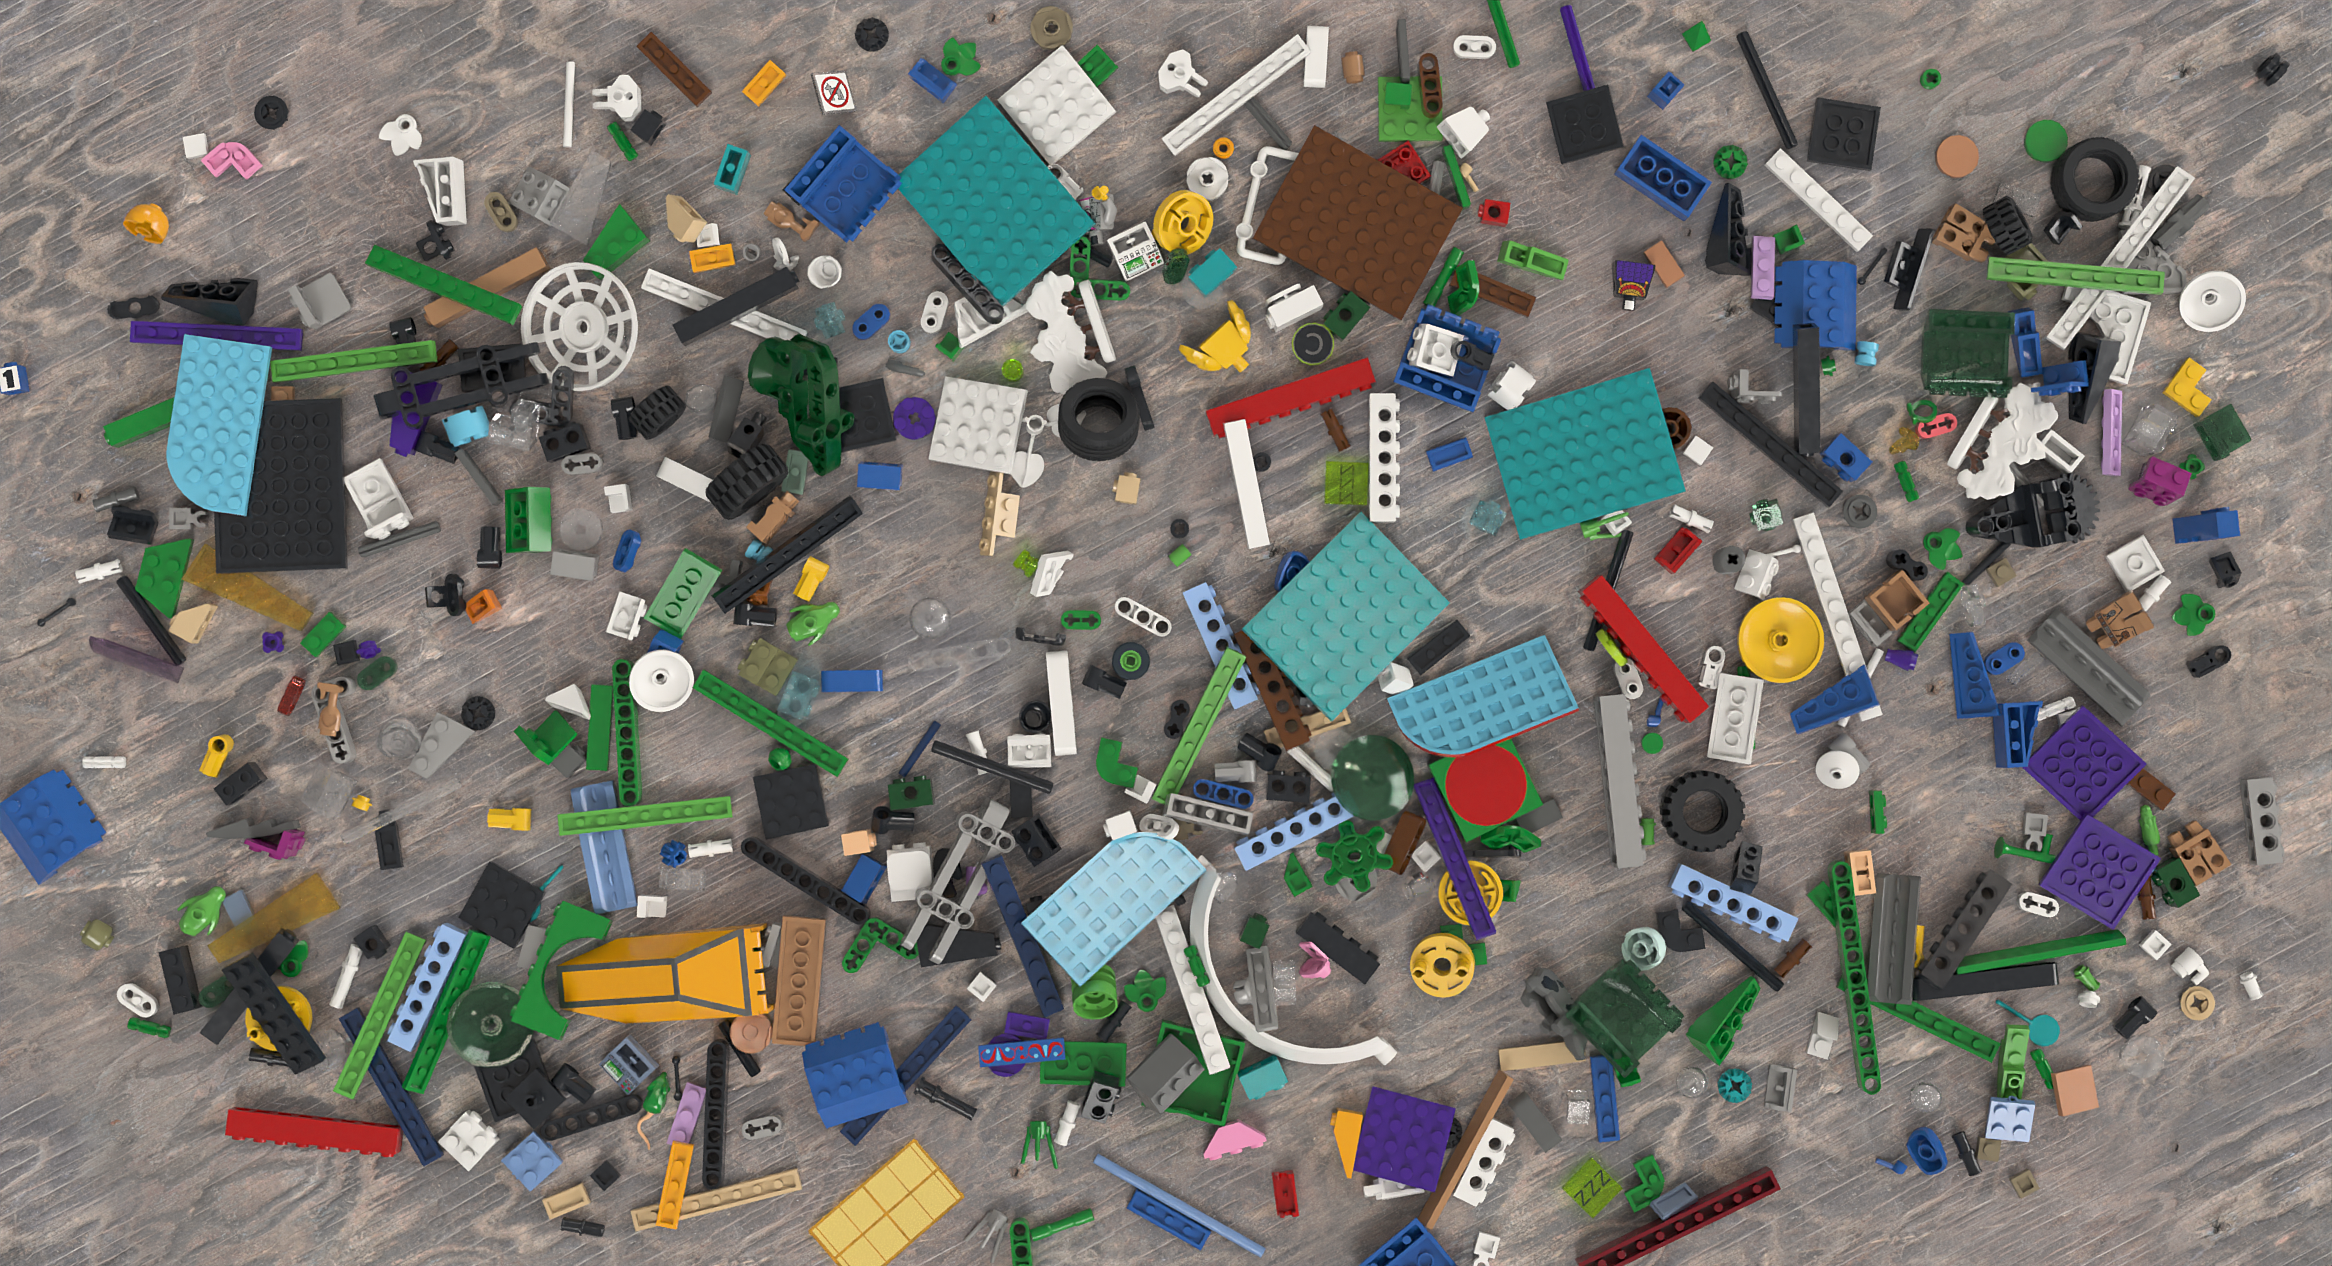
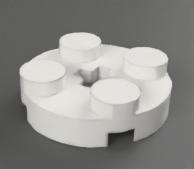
[1186,157,1229,201]

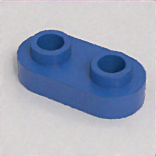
[852,304,890,340]
[613,529,641,572]
[1983,642,2025,675]

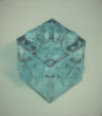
[813,302,846,339]
[1469,500,1507,536]

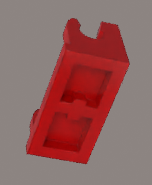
[1654,527,1703,574]
[1272,1170,1299,1218]

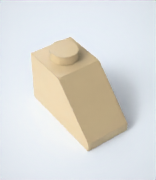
[666,194,707,243]
[169,604,218,644]

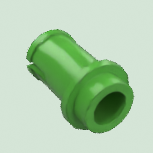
[1639,818,1656,845]
[2073,964,2101,992]

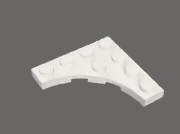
[2061,286,2151,385]

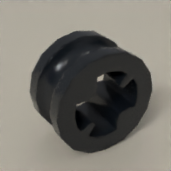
[1253,452,1271,472]
[1170,519,1189,539]

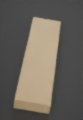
[1264,708,1351,748]
[1498,1041,1586,1071]

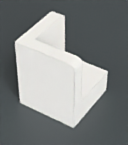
[604,484,632,513]
[1377,662,1414,695]
[1124,774,1157,804]
[637,895,667,918]

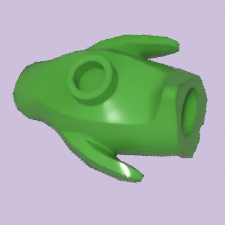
[786,602,840,646]
[177,886,226,936]

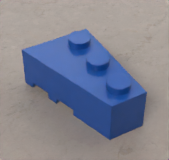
[2172,507,2240,544]
[1993,701,2043,768]

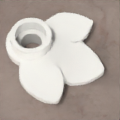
[379,114,422,156]

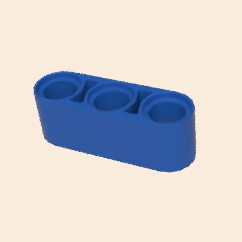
[821,670,883,692]
[1193,779,1254,809]

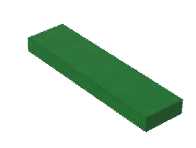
[1896,571,1964,653]
[586,685,614,771]

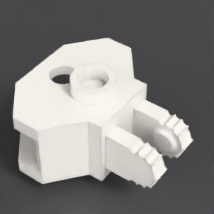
[1158,49,1208,97]
[592,75,642,122]

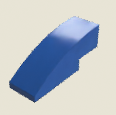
[2008,307,2043,378]

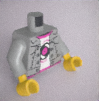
[1076,186,1117,246]

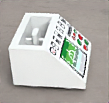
[1107,221,1164,282]

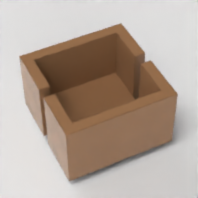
[1864,570,1930,631]

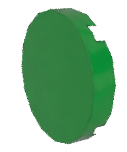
[2024,120,2068,163]

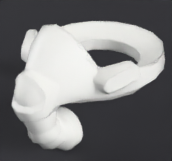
[772,237,799,272]

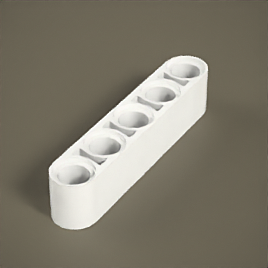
[1046,650,1077,756]

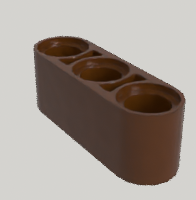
[1417,53,1443,118]
[1384,810,1426,875]

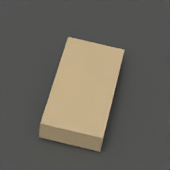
[542,1183,591,1220]

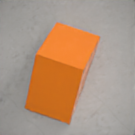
[466,589,502,624]

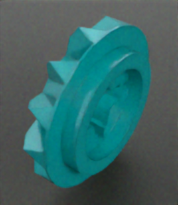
[1718,1068,1753,1103]

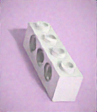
[1452,1118,1515,1207]

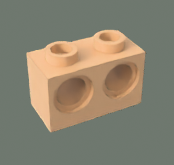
[841,829,877,856]
[1844,849,1876,896]

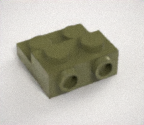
[2005,243,2049,301]
[737,638,798,696]

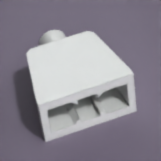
[1437,107,1490,159]

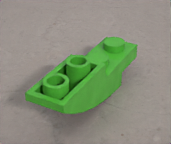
[1997,1024,2030,1101]

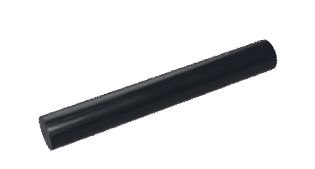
[1961,542,2011,587]

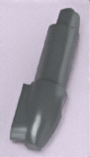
[886,359,925,377]

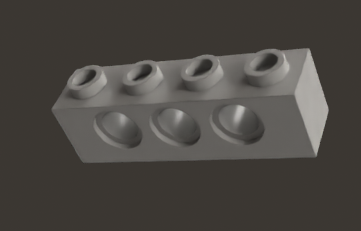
[2239,777,2284,865]
[1162,793,1253,836]

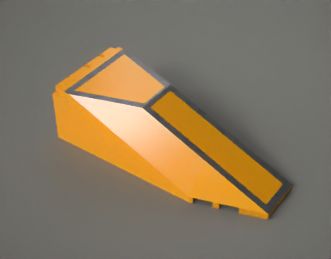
[556,923,775,1024]

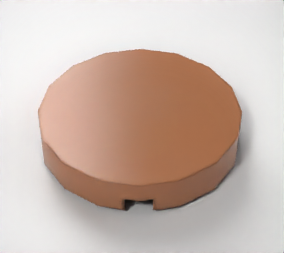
[1935,135,1979,178]
[730,1014,773,1054]

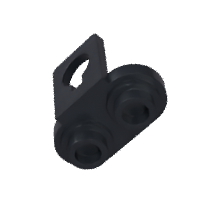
[416,220,455,261]
[425,574,466,616]

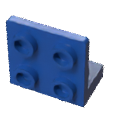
[2031,361,2089,396]

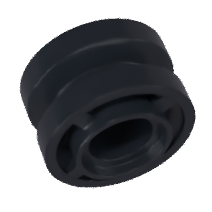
[2255,53,2290,87]

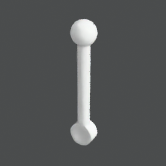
[1767,544,1801,557]

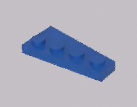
[1949,632,2001,719]
[1790,665,1880,735]

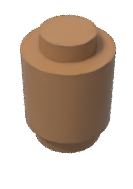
[1341,51,1365,84]

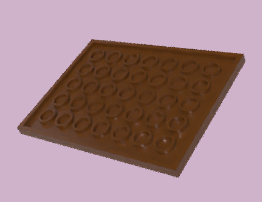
[1252,125,1463,321]

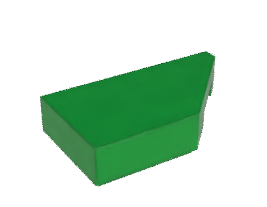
[1284,852,1313,897]

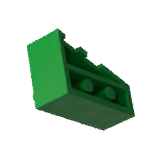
[583,204,650,280]

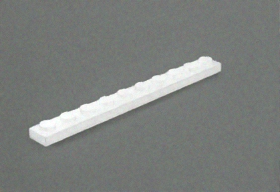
[2046,166,2195,351]
[1792,513,1882,721]

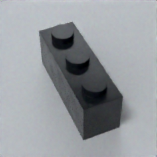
[158,945,203,1015]

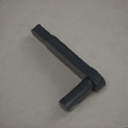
[1463,844,1521,858]

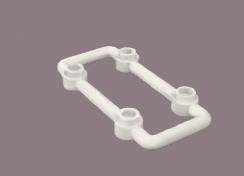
[1236,146,1299,265]

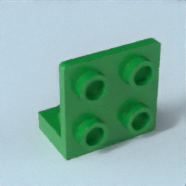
[514,710,577,765]

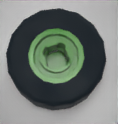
[1112,642,1150,680]

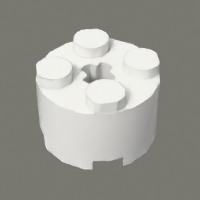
[1486,361,1536,410]

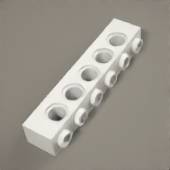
[1369,393,1400,523]

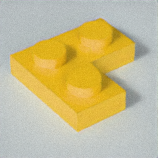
[2162,357,2212,417]

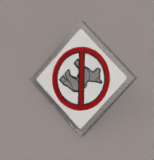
[811,70,857,115]

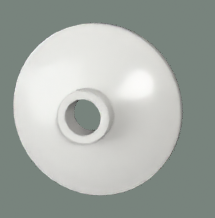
[1816,751,1859,789]

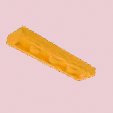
[655,1140,694,1230]

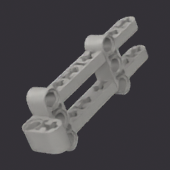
[900,797,1015,964]

